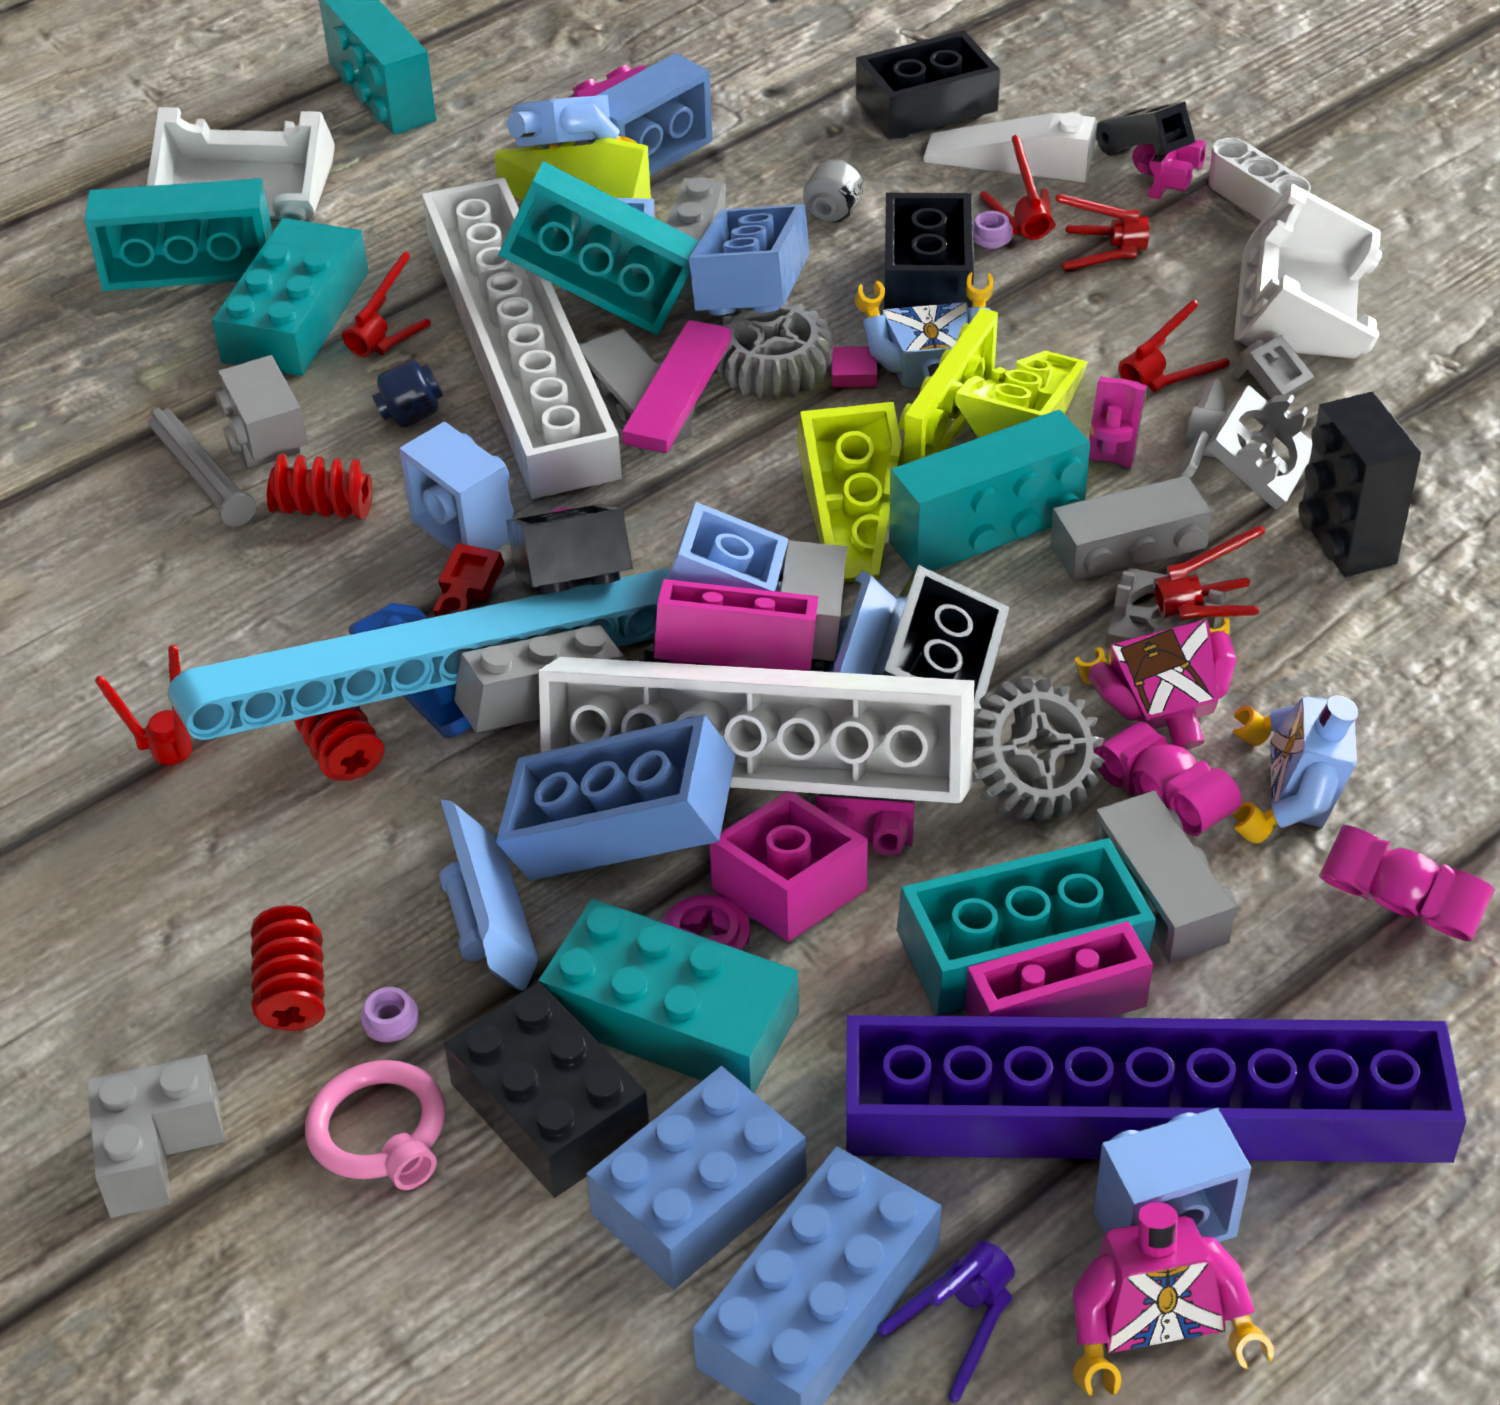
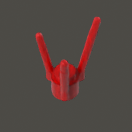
[980,135,1056,240]
[1055,194,1149,270]
[342,252,431,358]
[1118,300,1230,393]
[1154,526,1265,621]
[95,645,193,765]

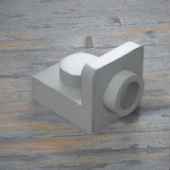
[1232,335,1314,398]

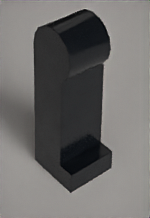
[1096,101,1196,155]

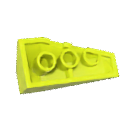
[494,138,651,201]
[954,351,1088,438]
[796,402,902,583]

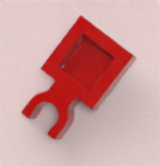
[433,543,505,617]

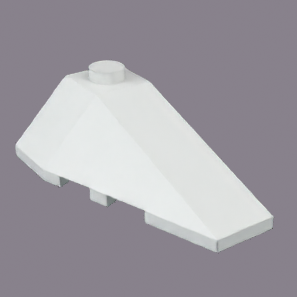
[924,112,1097,182]

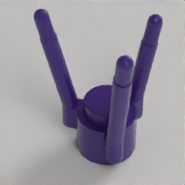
[877,1241,1015,1403]

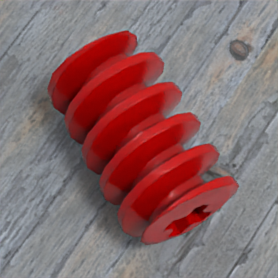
[266,454,373,520]
[293,705,385,781]
[250,905,326,1031]

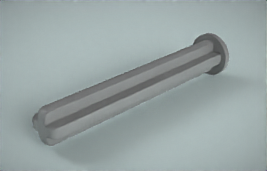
[148,408,256,527]

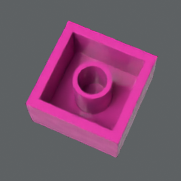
[710,791,868,942]

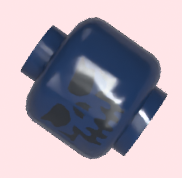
[372,360,444,427]

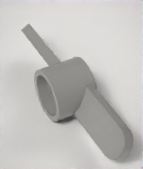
[1174,379,1226,479]

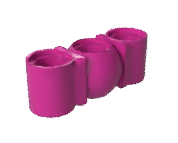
[1094,721,1242,836]
[1319,825,1495,942]

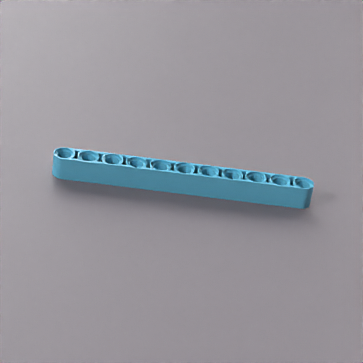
[167,568,670,740]

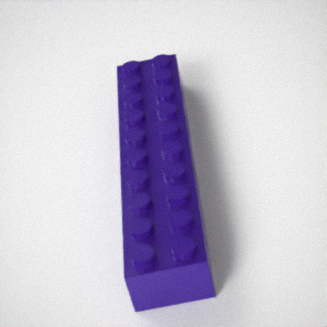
[846,1015,1467,1163]

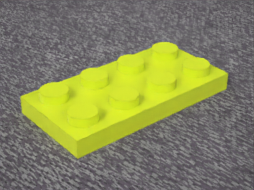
[898,308,998,466]

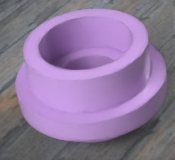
[973,211,1013,249]
[360,987,419,1042]

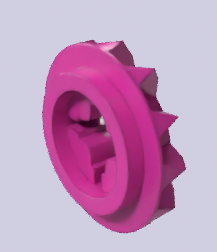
[662,895,750,950]

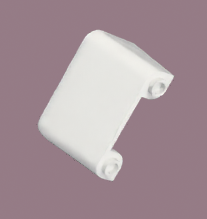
[147,107,335,221]
[1234,184,1382,359]

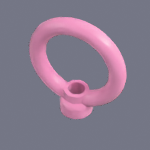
[305,1060,445,1190]

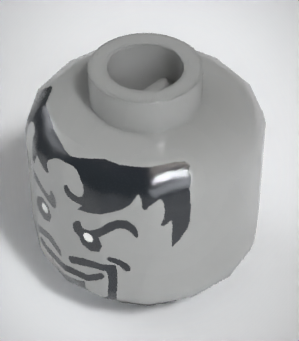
[803,159,863,222]

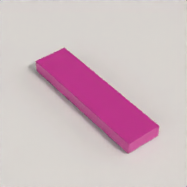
[622,320,731,453]

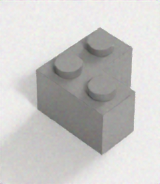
[215,355,308,469]
[87,1054,225,1218]

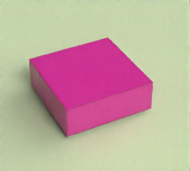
[832,346,877,387]

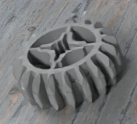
[716,300,834,400]
[973,677,1105,822]

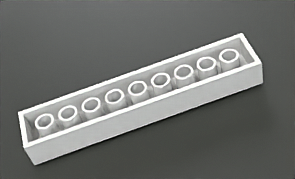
[422,177,622,499]

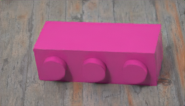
[654,579,819,671]
[965,921,1153,1018]

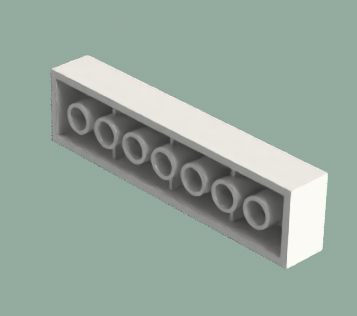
[539,657,974,804]

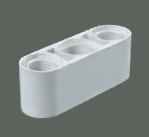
[1208,138,1311,221]

